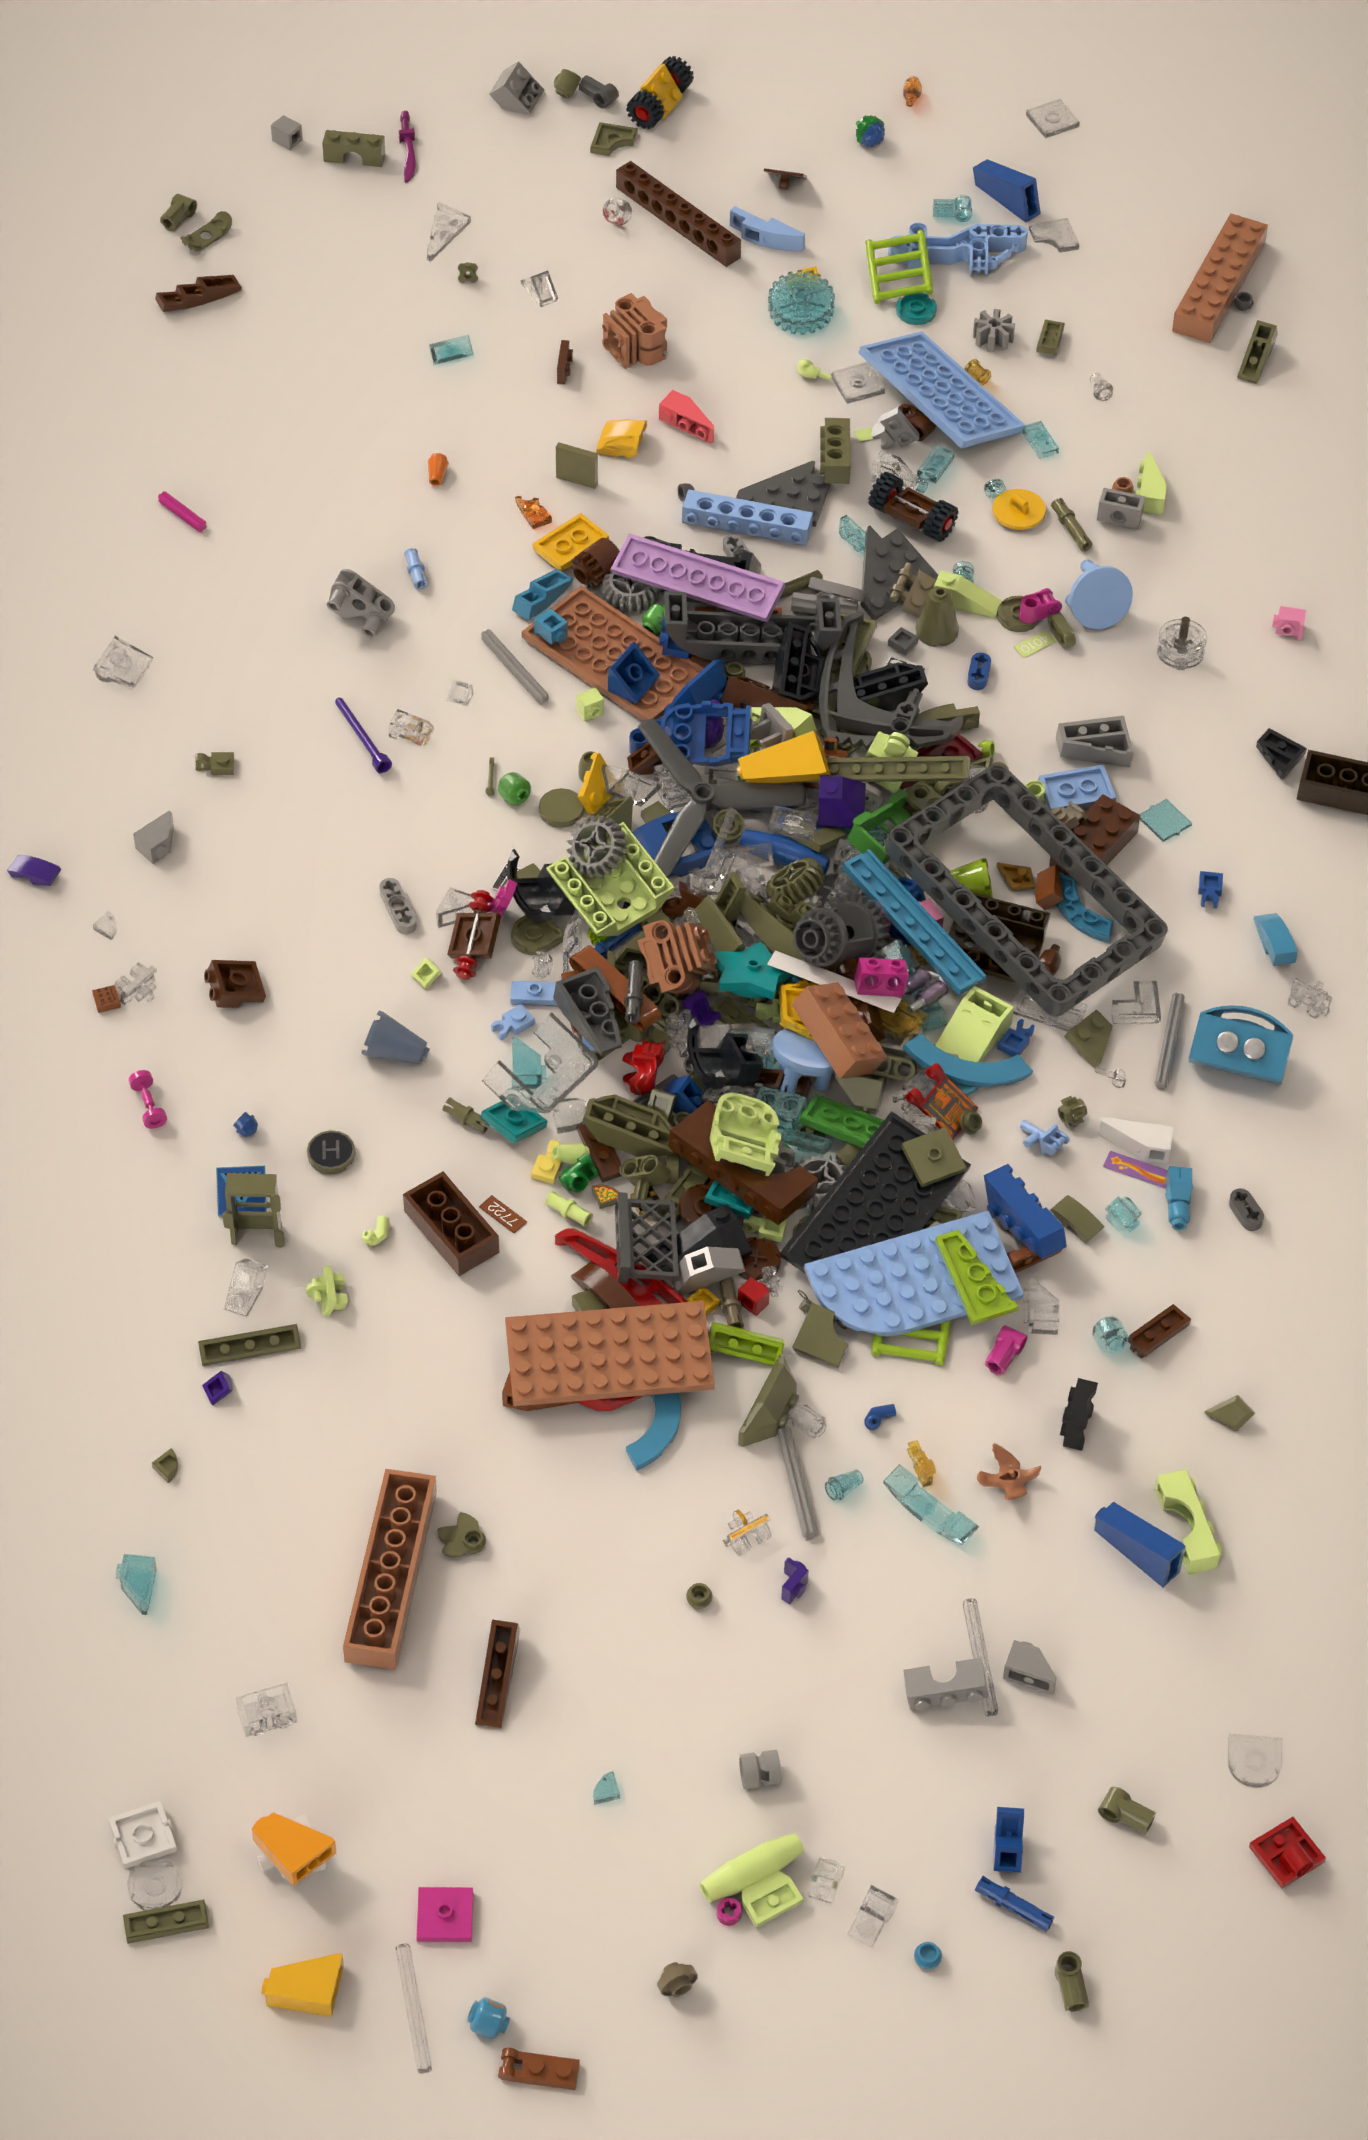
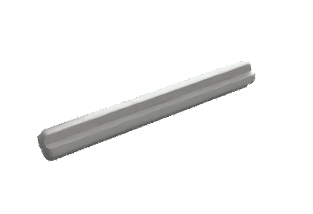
[481,629,549,704]
[1155,992,1185,1089]
[778,1426,816,1538]

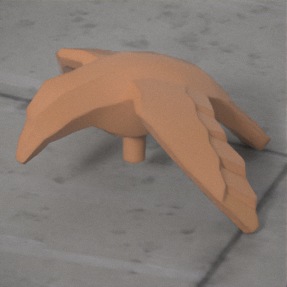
[977,1443,1041,1500]

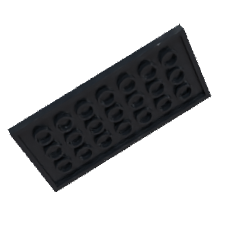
[780,1111,971,1274]

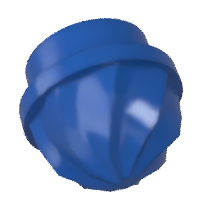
[233,1112,258,1137]

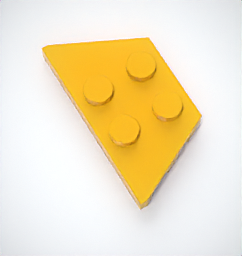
[779,980,819,1041]

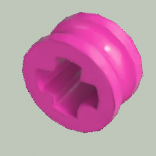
[717,1897,741,1926]

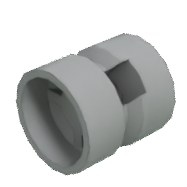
[739,1750,782,1789]

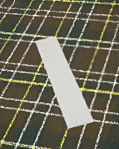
[767,950,901,1013]

